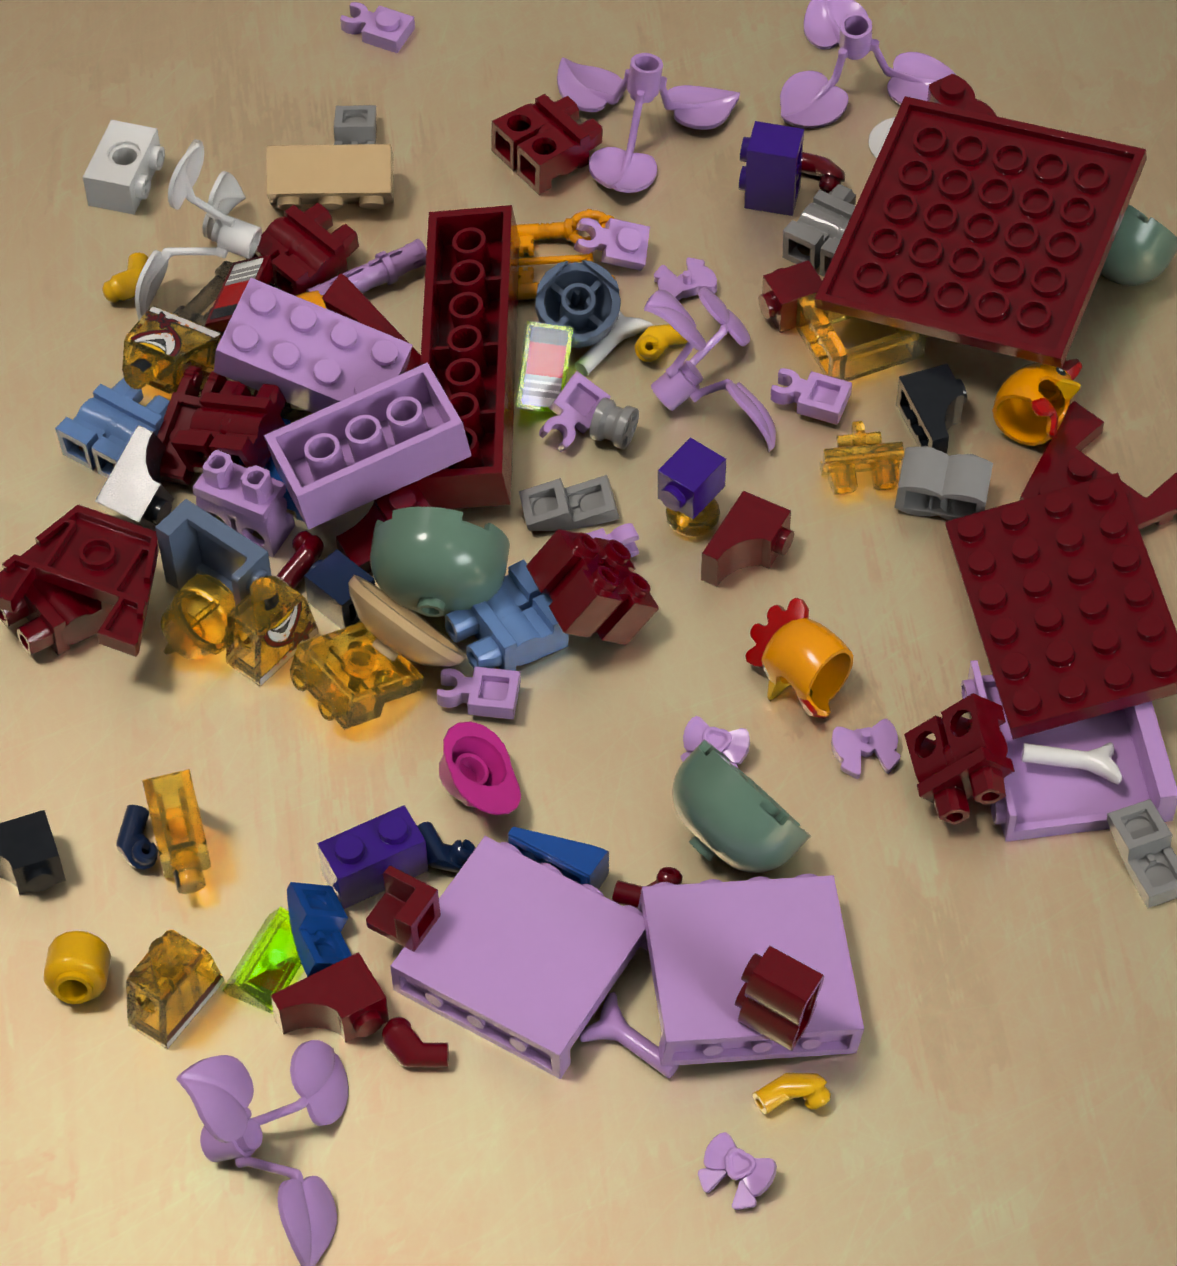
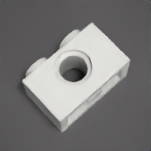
[83,120,165,215]

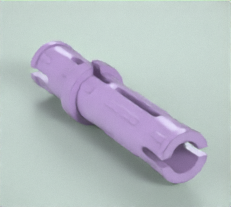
[306,239,427,295]

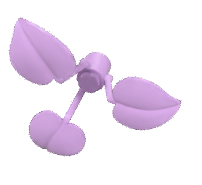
[780,0,956,129]
[557,53,740,193]
[644,287,776,452]
[176,1040,348,1266]

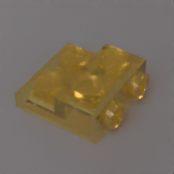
[290,622,424,730]

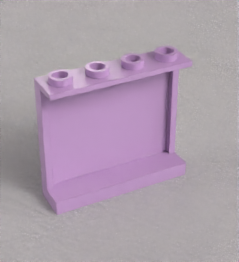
[961,660,1177,842]
[390,836,648,1079]
[638,874,864,1066]

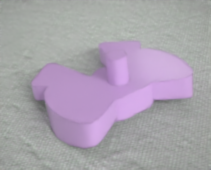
[654,257,717,301]
[681,716,750,768]
[831,719,901,779]
[698,1132,777,1210]

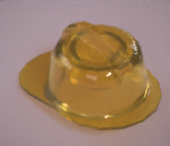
[160,575,240,660]

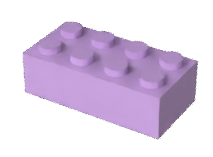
[214,278,413,413]
[264,362,472,530]

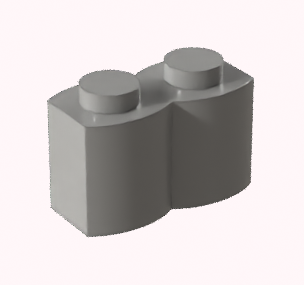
[895,446,993,520]

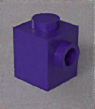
[658,437,726,520]

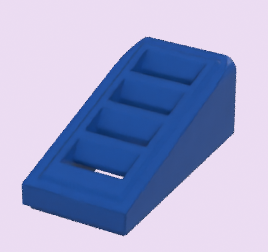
[508,827,609,890]

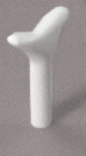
[575,311,654,376]
[1021,742,1122,785]

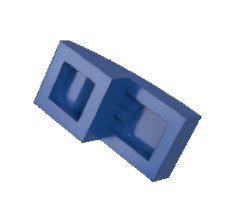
[287,882,352,977]

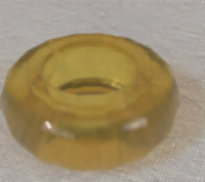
[665,499,720,538]

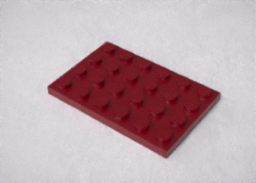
[945,473,1177,740]

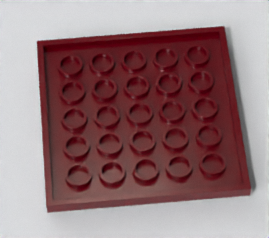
[815,96,1147,368]

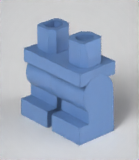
[55,377,170,478]
[445,559,569,671]

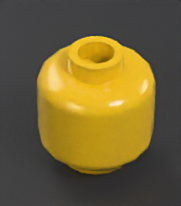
[43,931,111,1004]

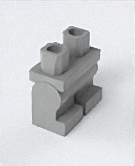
[782,184,856,277]

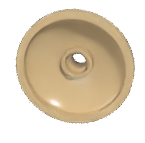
[348,575,466,667]

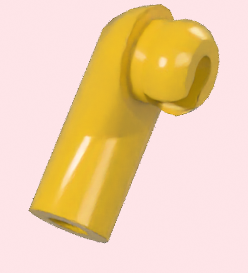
[102,252,148,303]
[635,324,688,362]
[752,1073,831,1115]

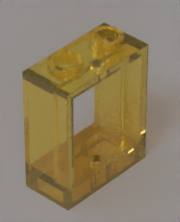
[796,293,929,381]

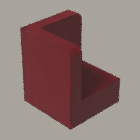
[366,866,441,952]

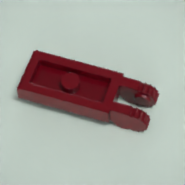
[157,365,227,486]

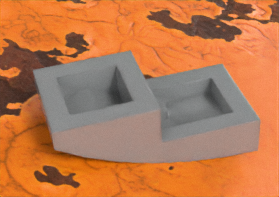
[334,105,376,145]
[519,475,620,531]
[1107,799,1177,908]

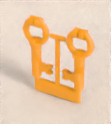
[517,209,615,300]

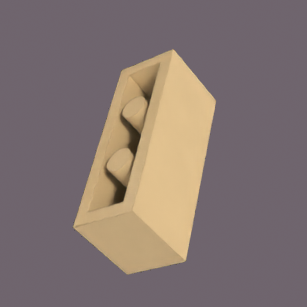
[267,144,394,210]

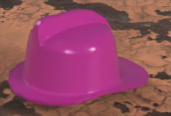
[439,721,521,815]

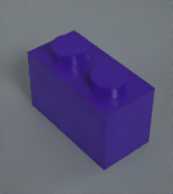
[739,121,804,216]
[317,805,429,909]

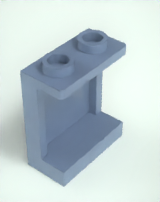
[155,499,275,632]

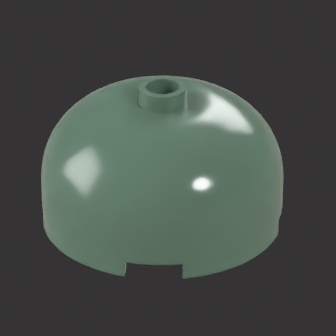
[1098,204,1177,286]
[370,507,510,617]
[672,739,811,873]

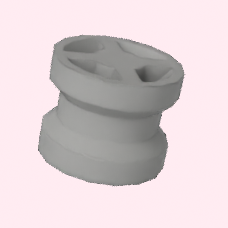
[590,398,639,449]

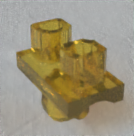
[819,421,904,495]

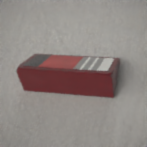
[205,255,273,332]

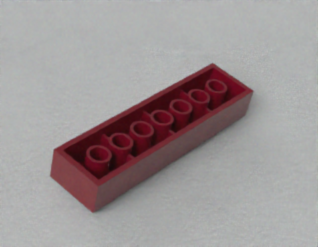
[415,205,520,509]

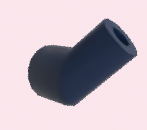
[116,805,158,870]
[417,822,476,873]

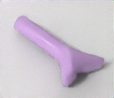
[579,992,679,1078]

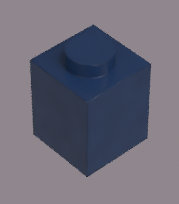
[304,549,375,632]

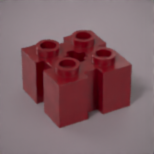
[526,529,659,645]

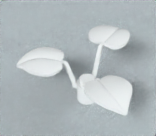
[135,139,262,326]

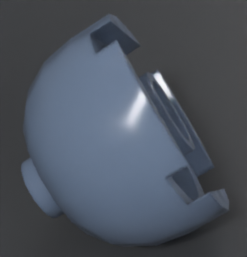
[535,260,621,348]

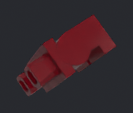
[491,94,603,195]
[246,203,359,296]
[171,380,286,473]
[0,579,114,655]
[904,693,1015,825]

